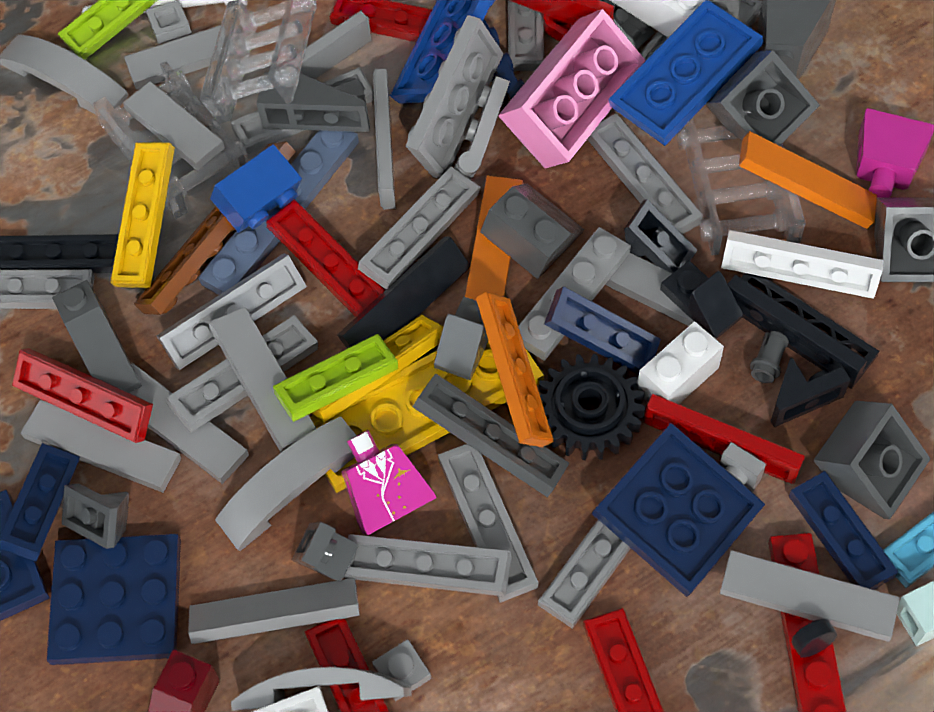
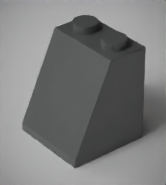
[757,0,836,80]

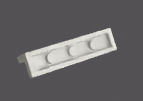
[721,230,884,299]

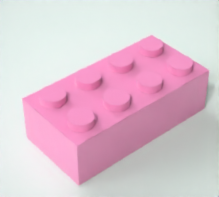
[498,9,646,168]

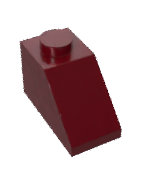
[148,649,220,712]

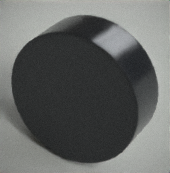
[792,619,838,658]

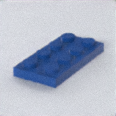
[390,0,495,104]
[609,0,763,146]

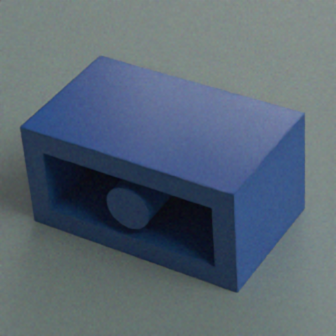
[210,144,302,233]

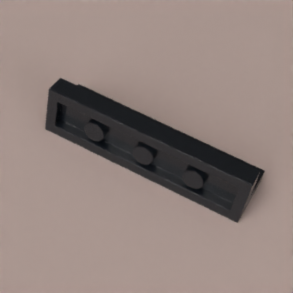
[728,273,880,389]

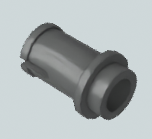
[750,331,789,383]

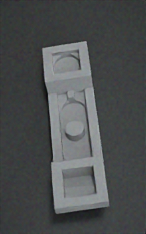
[0,35,129,120]
[215,416,357,551]
[231,667,412,711]

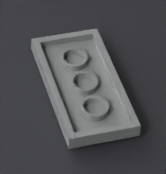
[406,15,503,179]

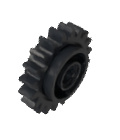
[539,354,645,460]

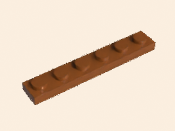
[134,141,295,315]

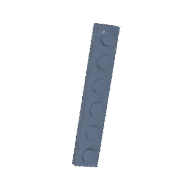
[198,131,359,295]

